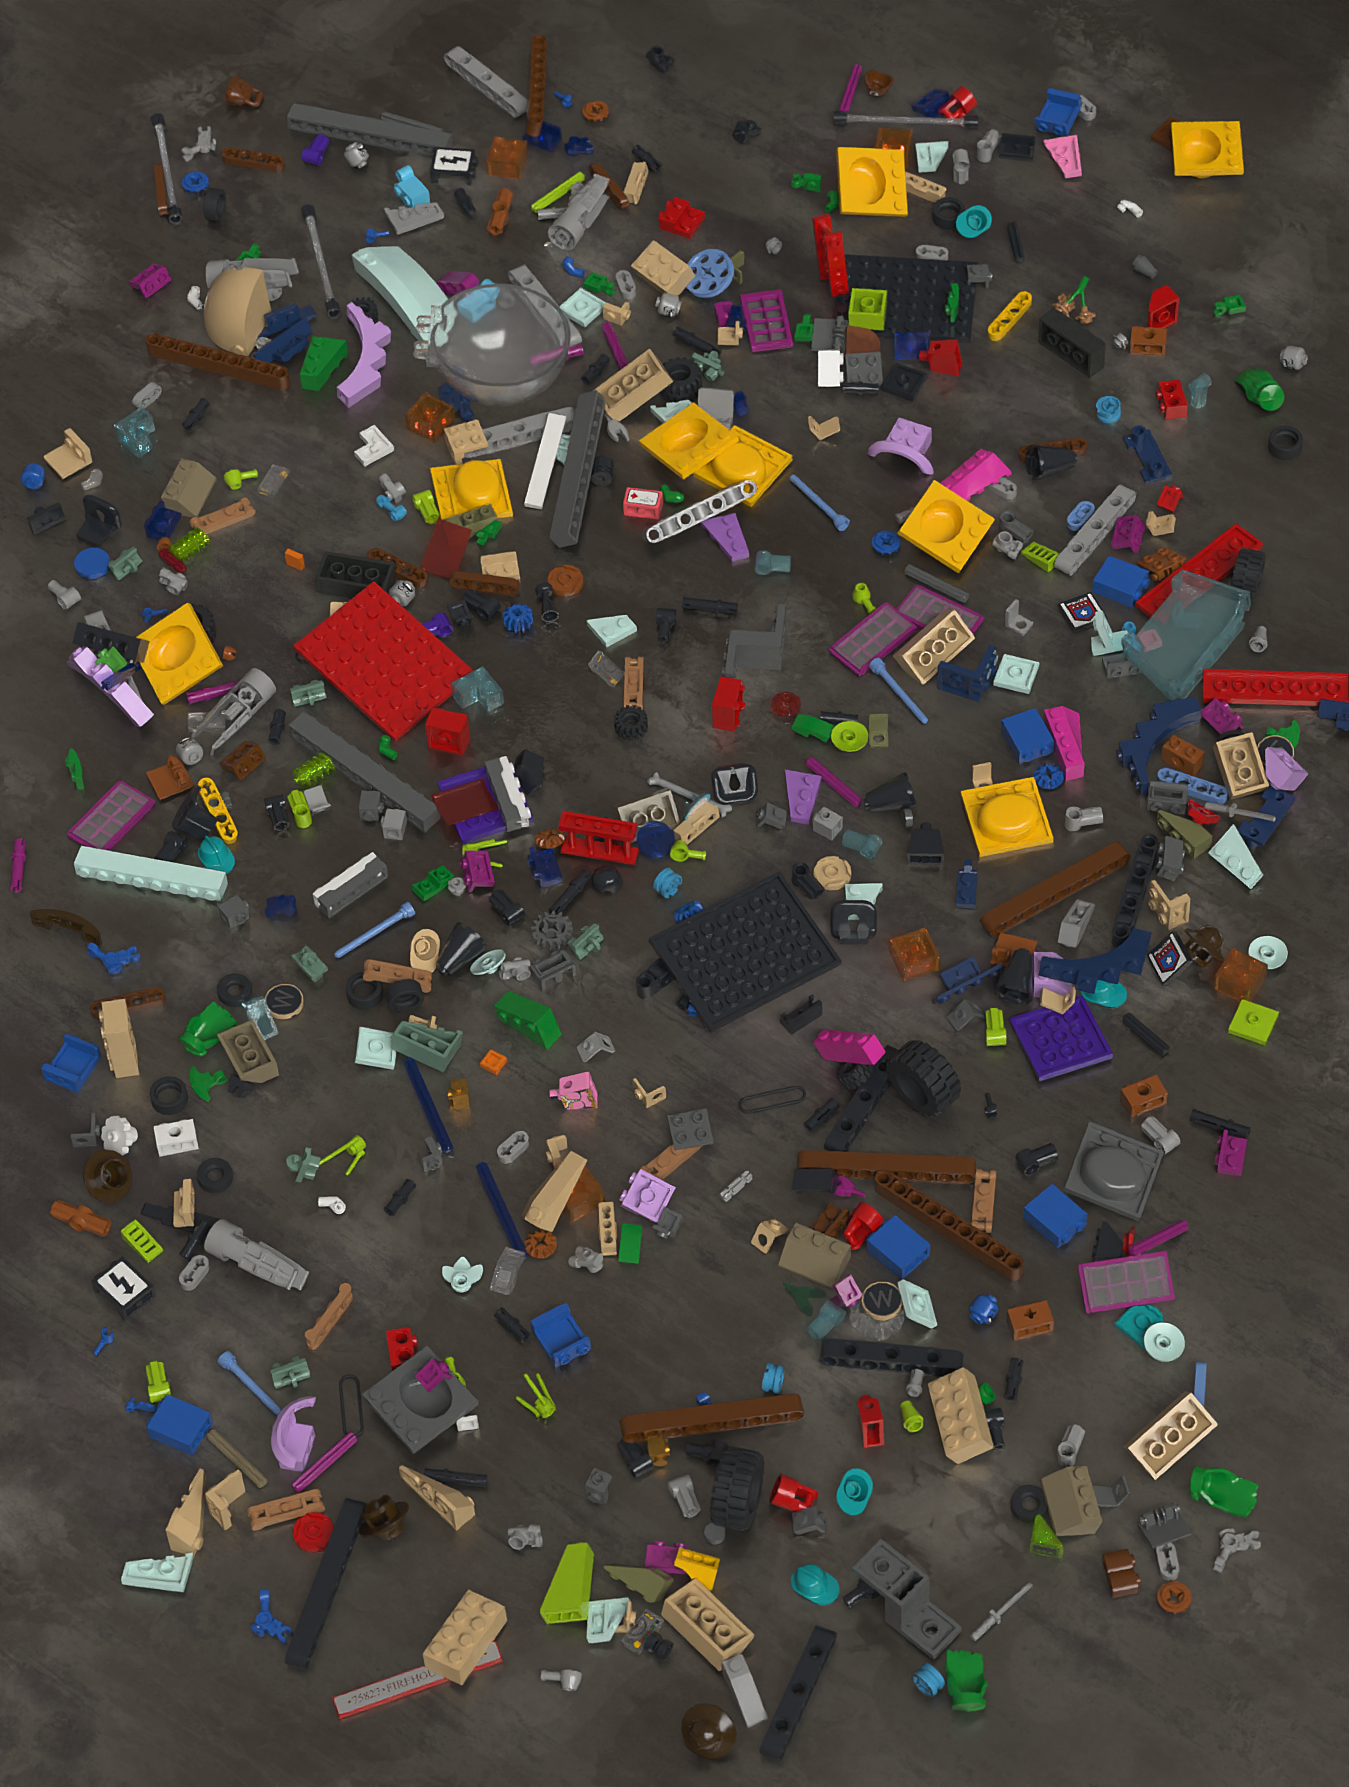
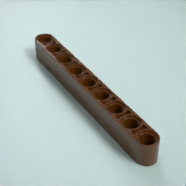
[526,35,547,136]
[145,333,290,390]
[980,841,1131,937]
[797,1150,976,1184]
[875,1170,1023,1280]
[619,1394,805,1443]

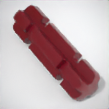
[158,548,187,574]

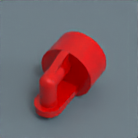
[938,86,977,123]
[843,1202,884,1250]
[769,1474,818,1511]

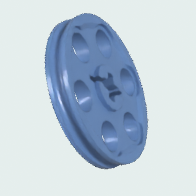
[686,249,734,298]

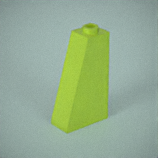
[540,1542,594,1624]

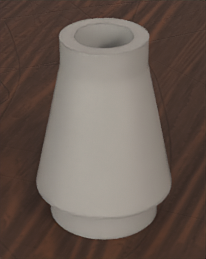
[1249,626,1268,652]

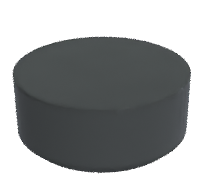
[901,808,913,828]
[704,1523,725,1545]

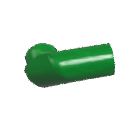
[824,190,840,213]
[660,485,684,503]
[378,735,398,760]

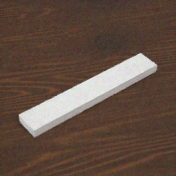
[524,413,566,510]

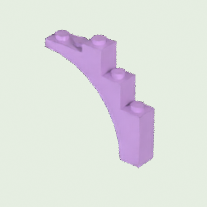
[337,302,391,408]
[66,646,154,727]

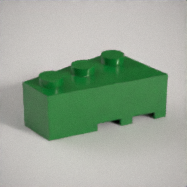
[300,336,348,391]
[494,991,562,1050]

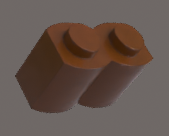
[1102,1549,1141,1598]

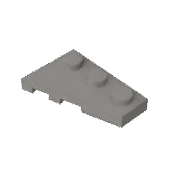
[383,203,444,235]

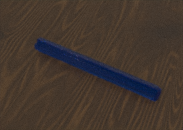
[101,661,142,691]
[404,1058,454,1154]
[476,1162,528,1261]

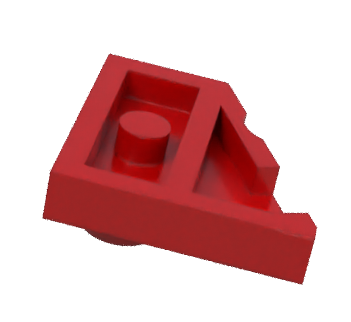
[1186,799,1220,825]

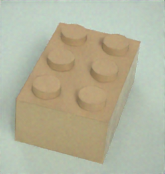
[631,240,695,296]
[1213,732,1269,800]

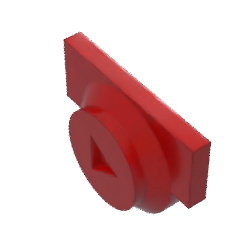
[1123,1226,1135,1257]

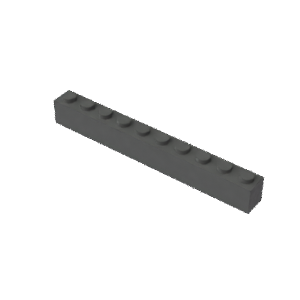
[287,103,453,157]
[549,390,606,548]
[288,712,440,832]

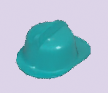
[956,205,992,238]
[197,835,235,874]
[1081,980,1127,1008]
[836,1468,873,1515]
[791,1564,840,1605]

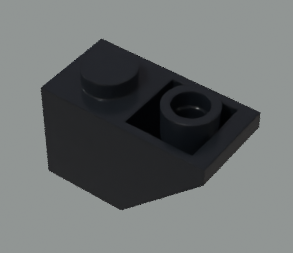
[514,749,545,796]
[1092,1221,1123,1270]

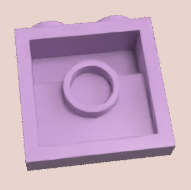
[619,1169,676,1224]

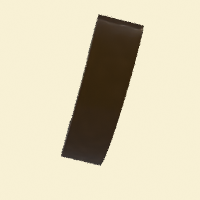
[30,909,103,946]

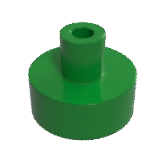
[978,1382,995,1404]

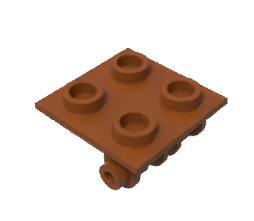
[1136,547,1186,581]
[146,755,194,800]
[990,932,1038,967]

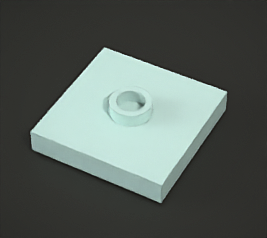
[559,288,606,327]
[993,654,1040,694]
[355,1027,396,1070]
[898,1279,937,1329]

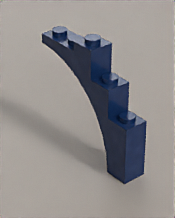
[1116,696,1201,795]
[1038,928,1152,994]

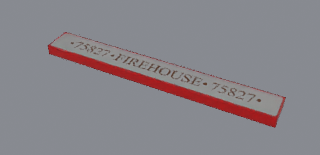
[332,1640,503,1719]

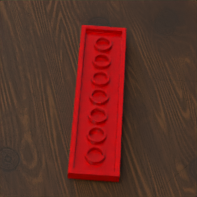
[1135,523,1263,627]
[1203,669,1349,706]

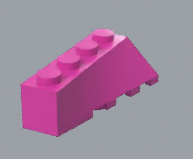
[940,449,1012,501]
[1043,706,1084,781]
[813,1029,886,1065]

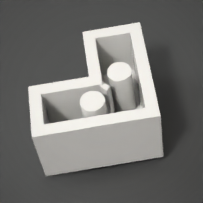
[818,349,843,386]

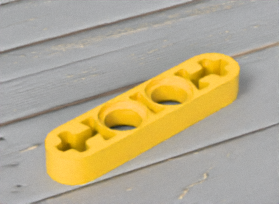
[988,292,1032,341]
[198,778,238,844]

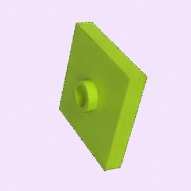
[1228,999,1279,1046]

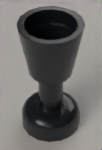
[535,583,559,622]

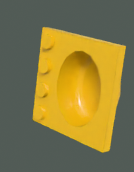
[1171,121,1244,179]
[836,147,908,217]
[639,402,739,480]
[693,425,793,507]
[430,459,513,520]
[898,480,995,573]
[136,603,223,705]
[960,777,1054,857]

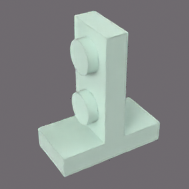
[1091,611,1130,656]

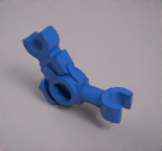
[86,942,141,974]
[250,1589,293,1644]

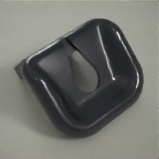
[76,495,122,547]
[711,763,758,805]
[172,785,218,840]
[831,900,877,944]

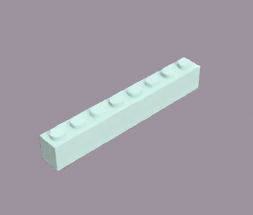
[74,846,228,901]

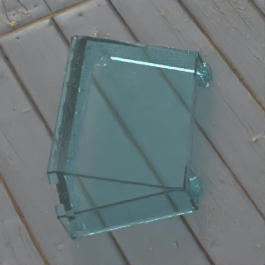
[1121,570,1251,700]

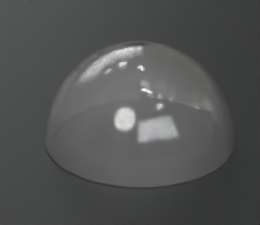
[413,284,571,408]

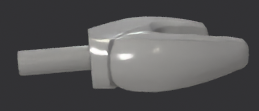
[604,413,629,442]

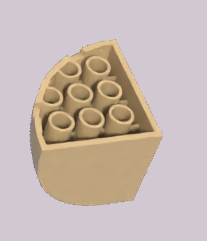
[203,267,271,357]

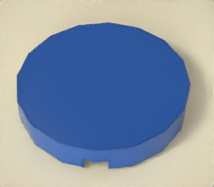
[74,548,110,579]

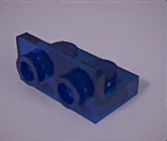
[911,88,952,122]
[523,121,562,152]
[894,331,929,360]
[144,501,182,541]
[527,847,563,887]

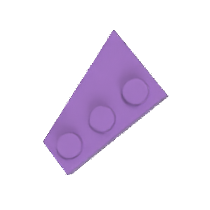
[700,513,749,561]
[785,770,822,825]

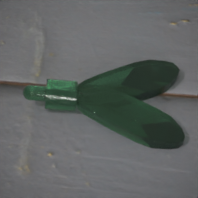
[783,1282,826,1315]

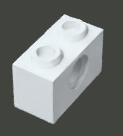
[154,1119,199,1157]

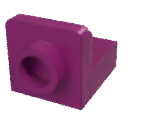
[714,301,732,327]
[415,1359,452,1392]

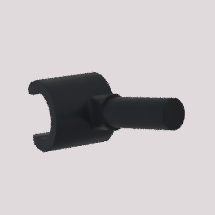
[984,1093,997,1118]

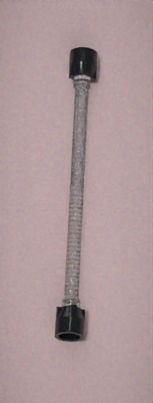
[833,111,978,129]
[151,113,182,224]
[301,204,341,318]

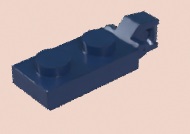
[956,859,977,909]

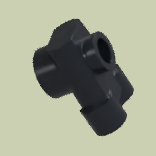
[645,46,675,73]

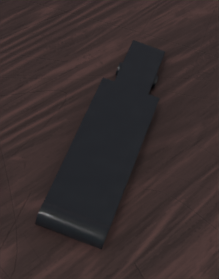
[140,1203,220,1236]

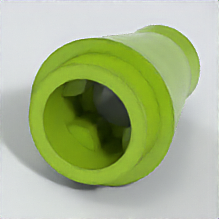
[900,1401,924,1432]

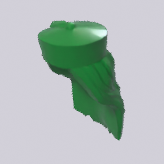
[1235,368,1284,411]
[178,1002,237,1057]
[1190,1466,1259,1517]
[945,1650,988,1712]

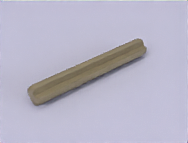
[207,1429,268,1488]

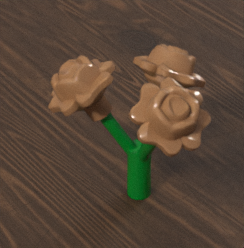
[1052,275,1096,324]

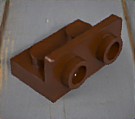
[219,740,266,781]
[810,1203,850,1239]

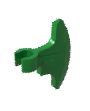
[1265,720,1300,749]
[189,1066,227,1102]

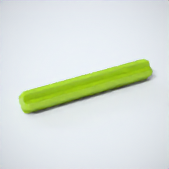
[531,172,585,213]

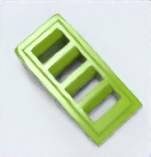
[1021,542,1060,573]
[121,1220,163,1263]

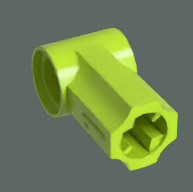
[412,489,440,524]
[287,790,312,828]
[985,1008,1007,1046]
[146,1361,171,1403]

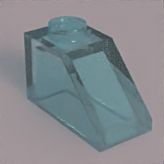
[242,996,279,1040]

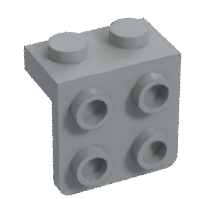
[698,387,734,430]

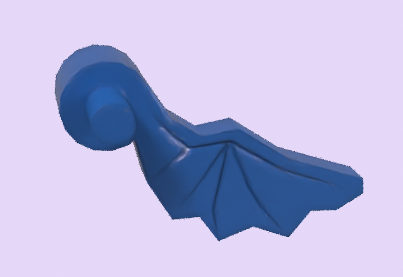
[125,1398,157,1413]

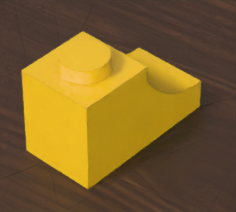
[674,1547,720,1591]

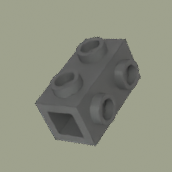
[1155,836,1185,881]

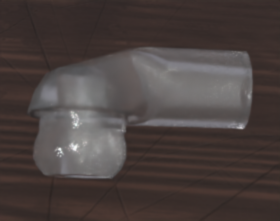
[81,469,103,491]

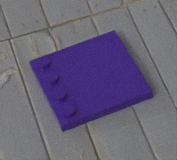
[437,760,534,844]
[1010,996,1113,1082]

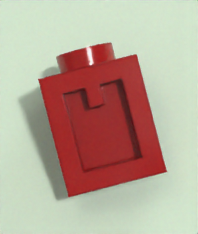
[1156,485,1184,513]

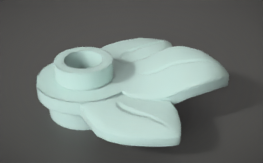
[442,1257,483,1292]

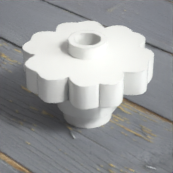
[101,1116,138,1156]

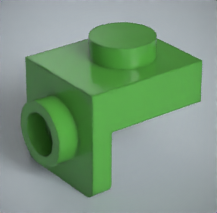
[95,646,127,674]

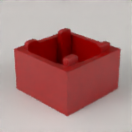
[712,676,746,732]
[425,708,470,755]

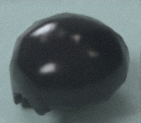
[591,865,623,893]

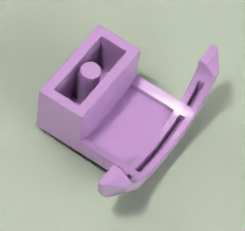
[868,418,934,474]
[271,1396,316,1472]

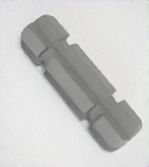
[719,1170,752,1202]

